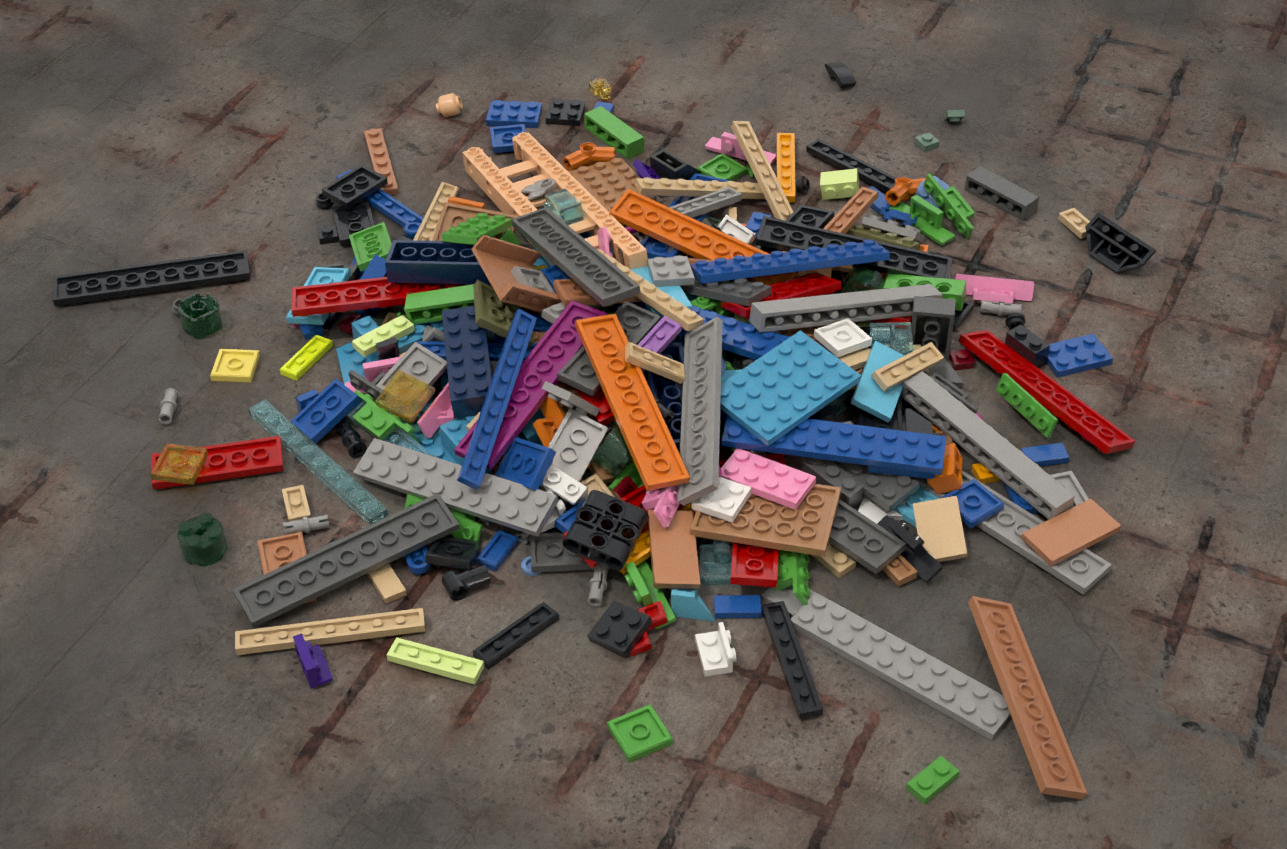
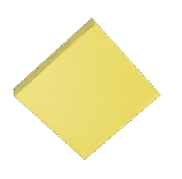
[210,349,260,383]

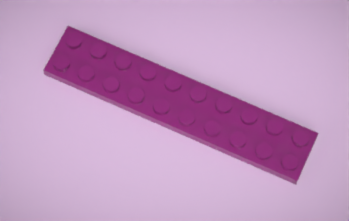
[454,300,607,470]

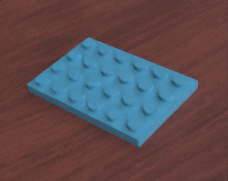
[720,330,861,446]

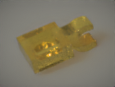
[589,78,611,100]

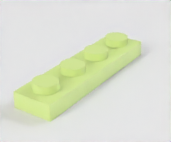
[387,638,484,685]

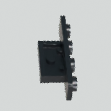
[877,515,943,583]

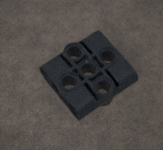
[562,490,649,570]

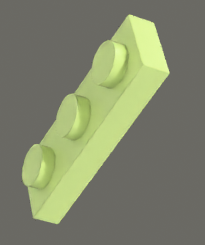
[352,315,415,357]

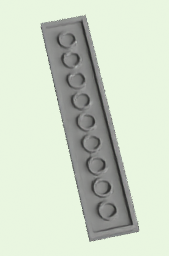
[678,317,723,506]
[353,438,559,537]
[913,471,1112,595]
[791,592,1012,741]

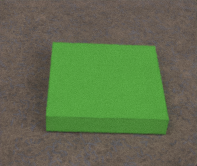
[697,153,748,181]
[607,704,673,763]

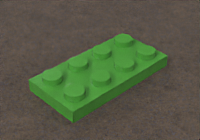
[442,213,513,245]
[349,222,392,272]

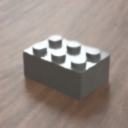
[909,296,955,361]

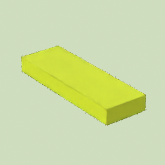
[280,335,333,381]

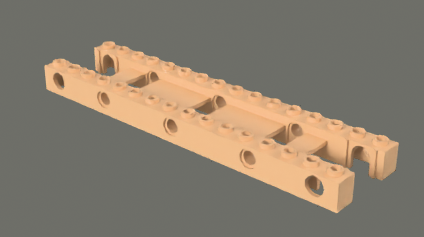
[462,132,648,270]

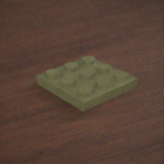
[473,280,533,349]

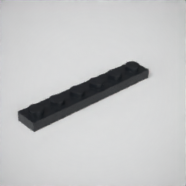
[806,139,896,193]
[761,601,823,719]

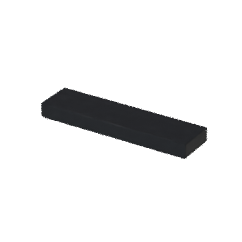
[473,602,559,670]

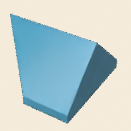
[671,588,717,622]

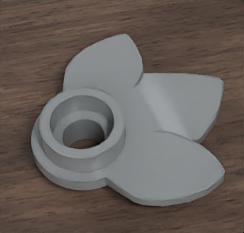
[521,178,557,201]

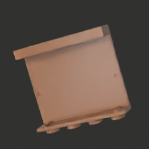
[471,235,562,312]

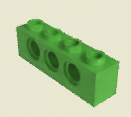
[883,274,967,311]

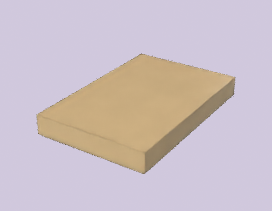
[913,496,968,562]

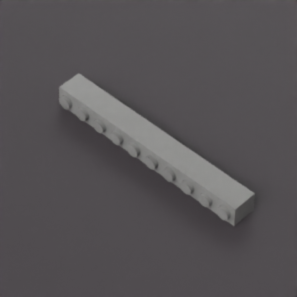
[749,284,943,332]
[902,371,1075,520]

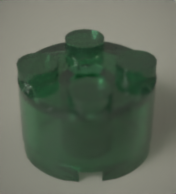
[841,267,885,293]
[178,293,222,339]
[592,425,632,478]
[177,513,227,566]

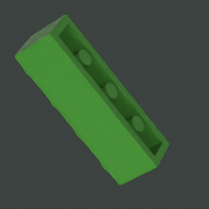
[584,106,645,159]
[404,284,475,324]

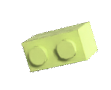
[820,169,860,200]

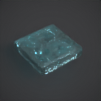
[870,322,914,355]
[700,539,736,585]

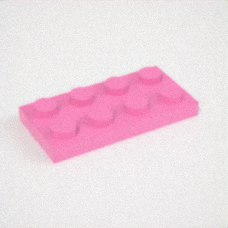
[720,448,816,510]

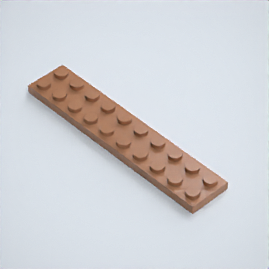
[968,596,1088,800]

